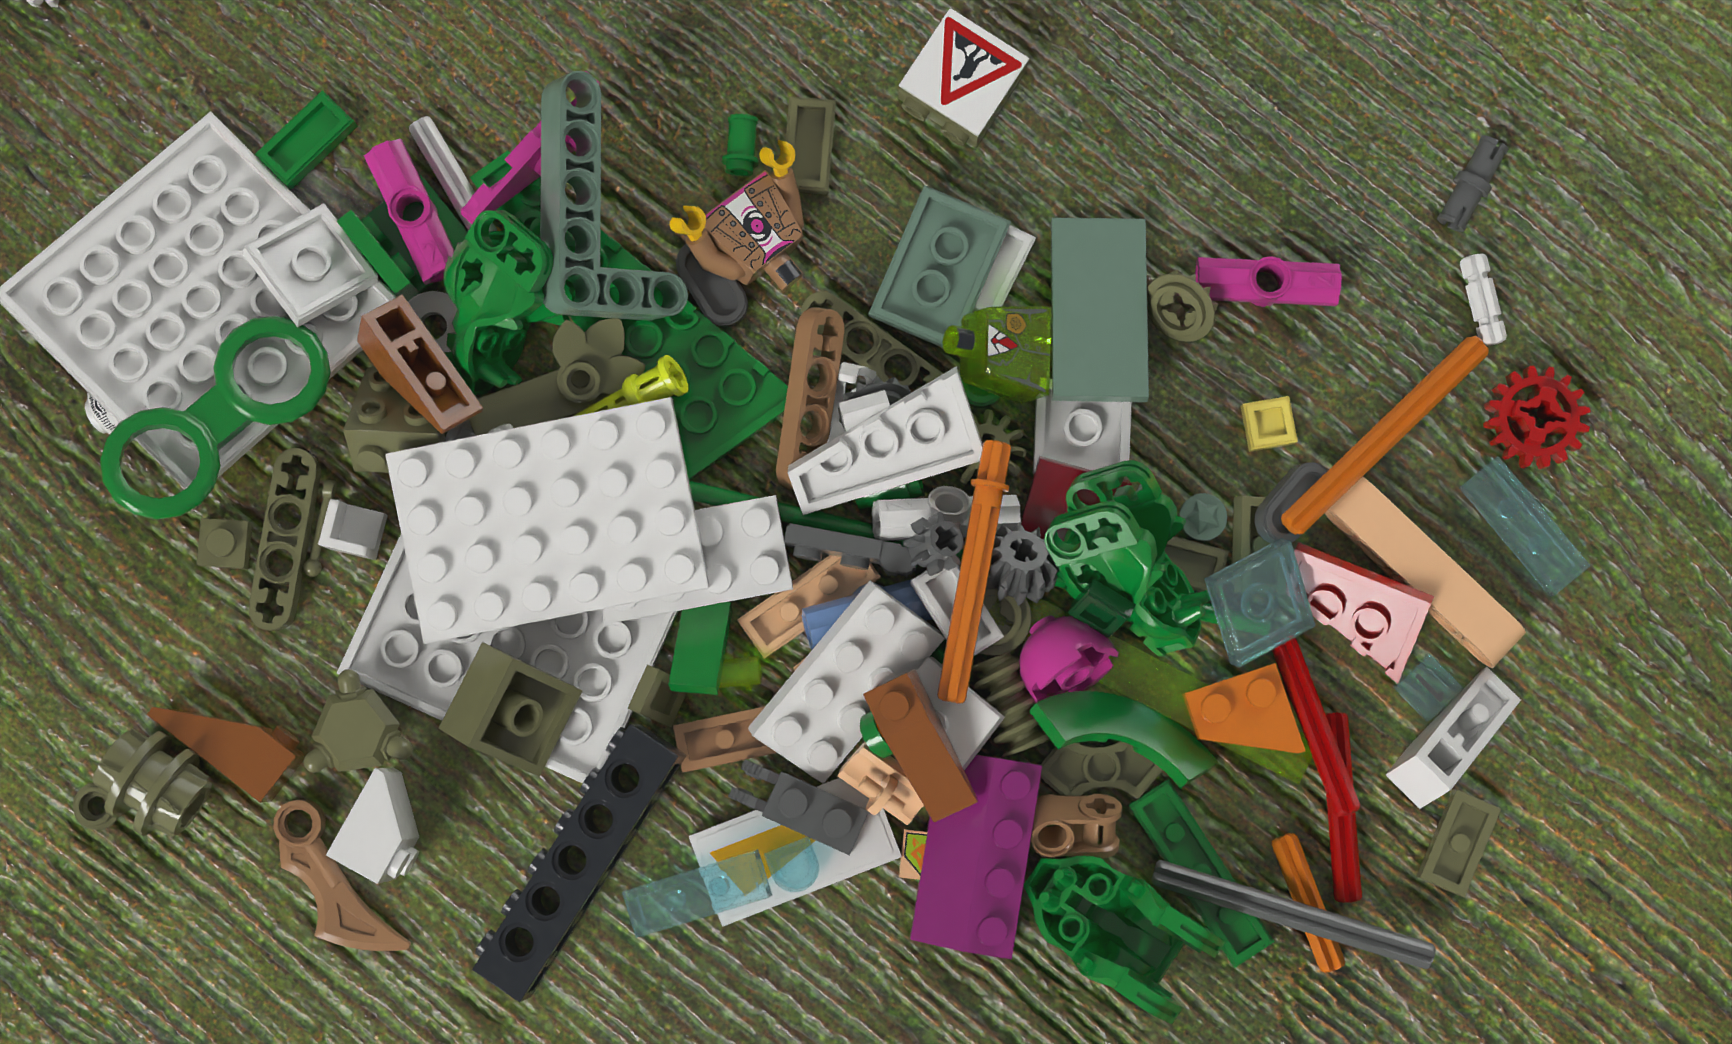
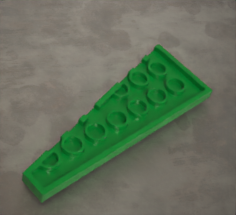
[470,150,788,481]

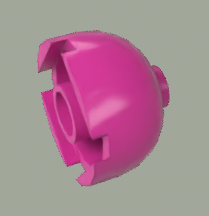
[1019,616,1119,703]

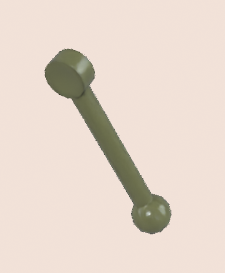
[303,479,337,577]

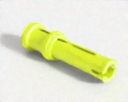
[572,355,688,417]

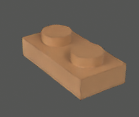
[673,706,777,773]

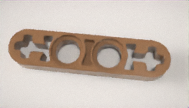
[776,307,844,491]

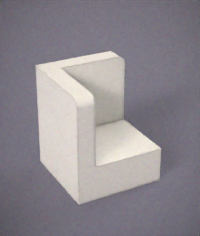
[318,499,388,560]

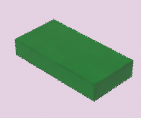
[255,90,358,190]
[668,602,733,695]

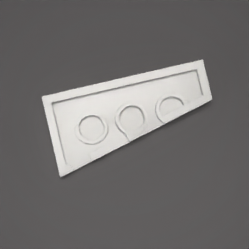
[787,366,983,515]

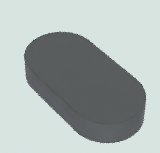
[676,244,748,328]
[1255,462,1328,545]

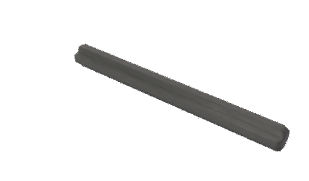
[1152,860,1435,969]

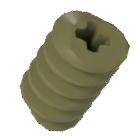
[971,652,1049,758]

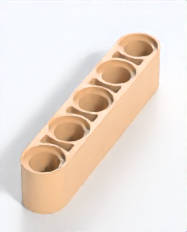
[1324,477,1526,668]

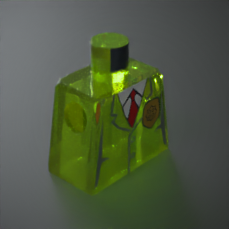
[942,306,1051,403]

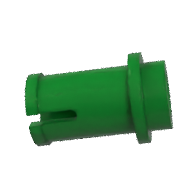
[721,114,759,176]

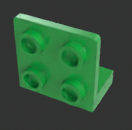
[336,175,467,301]

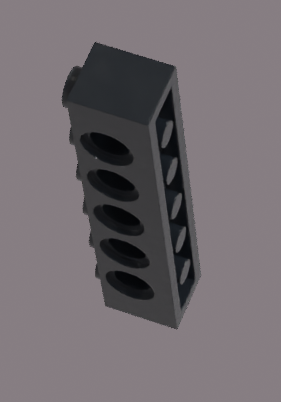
[472,724,687,1003]

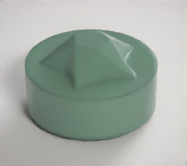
[1178,493,1227,542]

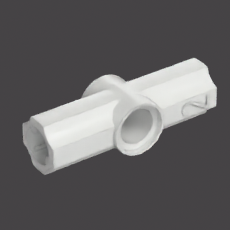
[872,486,1021,541]

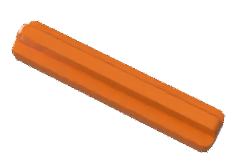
[1271,833,1346,973]

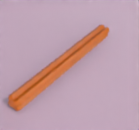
[1281,336,1489,535]

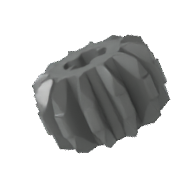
[986,522,1059,607]

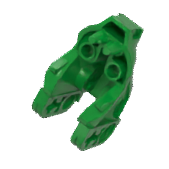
[444,210,576,395]
[1044,460,1211,656]
[1024,856,1226,1025]

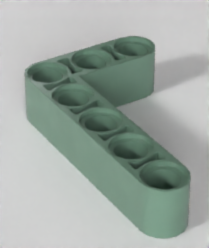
[540,71,688,320]

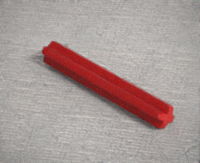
[1271,634,1360,817]
[1325,712,1362,903]

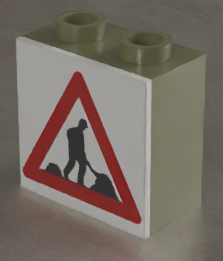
[898,8,1029,148]

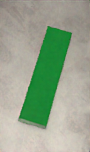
[1127,779,1275,968]

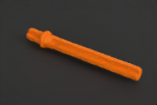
[937,440,1011,704]

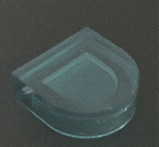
[764,837,819,892]

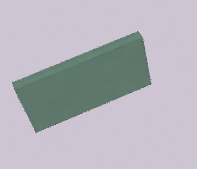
[1051,218,1149,402]

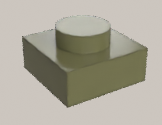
[197,518,253,570]
[628,664,687,727]

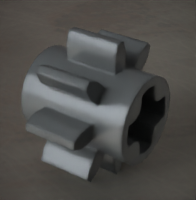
[903,512,965,576]

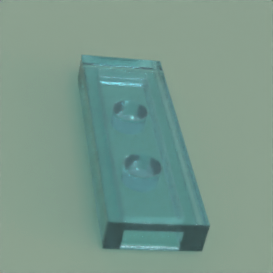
[1459,456,1590,597]
[622,849,772,938]

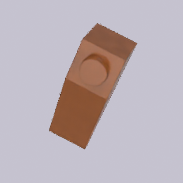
[357,294,483,434]
[863,669,978,823]
[146,707,306,803]

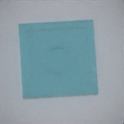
[1204,538,1316,668]

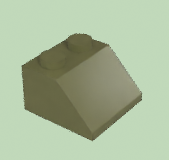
[438,642,583,777]

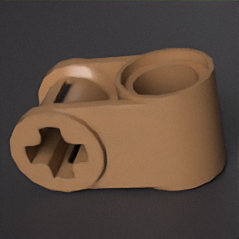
[1031,794,1122,858]

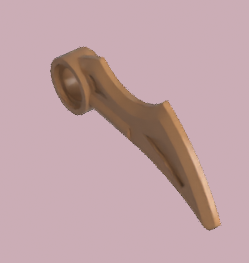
[273,799,411,951]

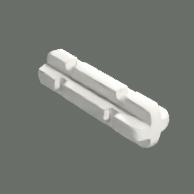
[1460,254,1507,346]

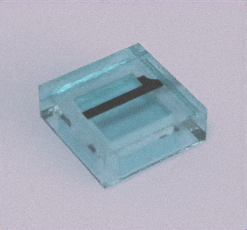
[1393,654,1464,722]

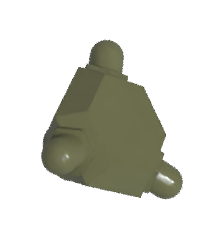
[304,669,413,773]

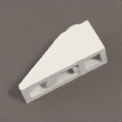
[1386,667,1521,809]

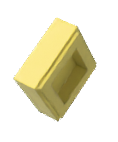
[1240,396,1298,452]

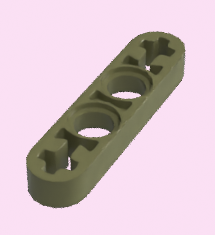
[801,291,943,390]
[249,448,321,631]

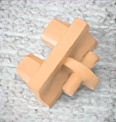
[838,742,924,825]

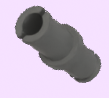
[1437,135,1509,232]

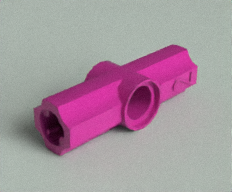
[364,139,455,285]
[1194,256,1342,307]

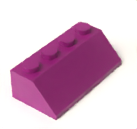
[910,755,1042,960]

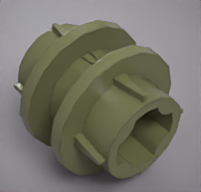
[93,728,212,838]

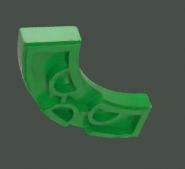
[1029,691,1218,789]

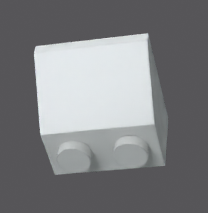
[326,768,419,884]

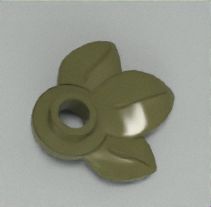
[552,318,645,403]

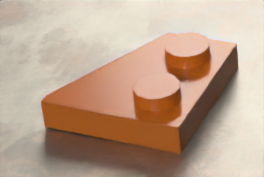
[1182,663,1306,754]

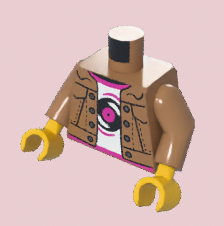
[669,140,804,292]

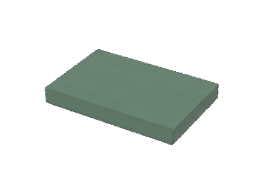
[869,185,1011,353]

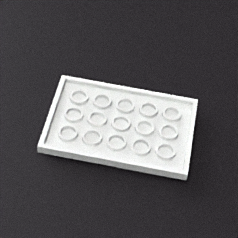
[385,397,710,644]

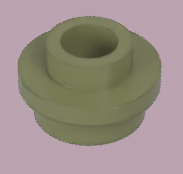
[73,782,120,830]

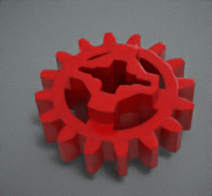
[1483,365,1591,470]

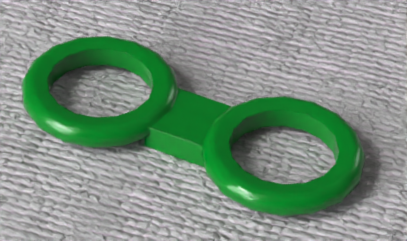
[100,316,331,520]

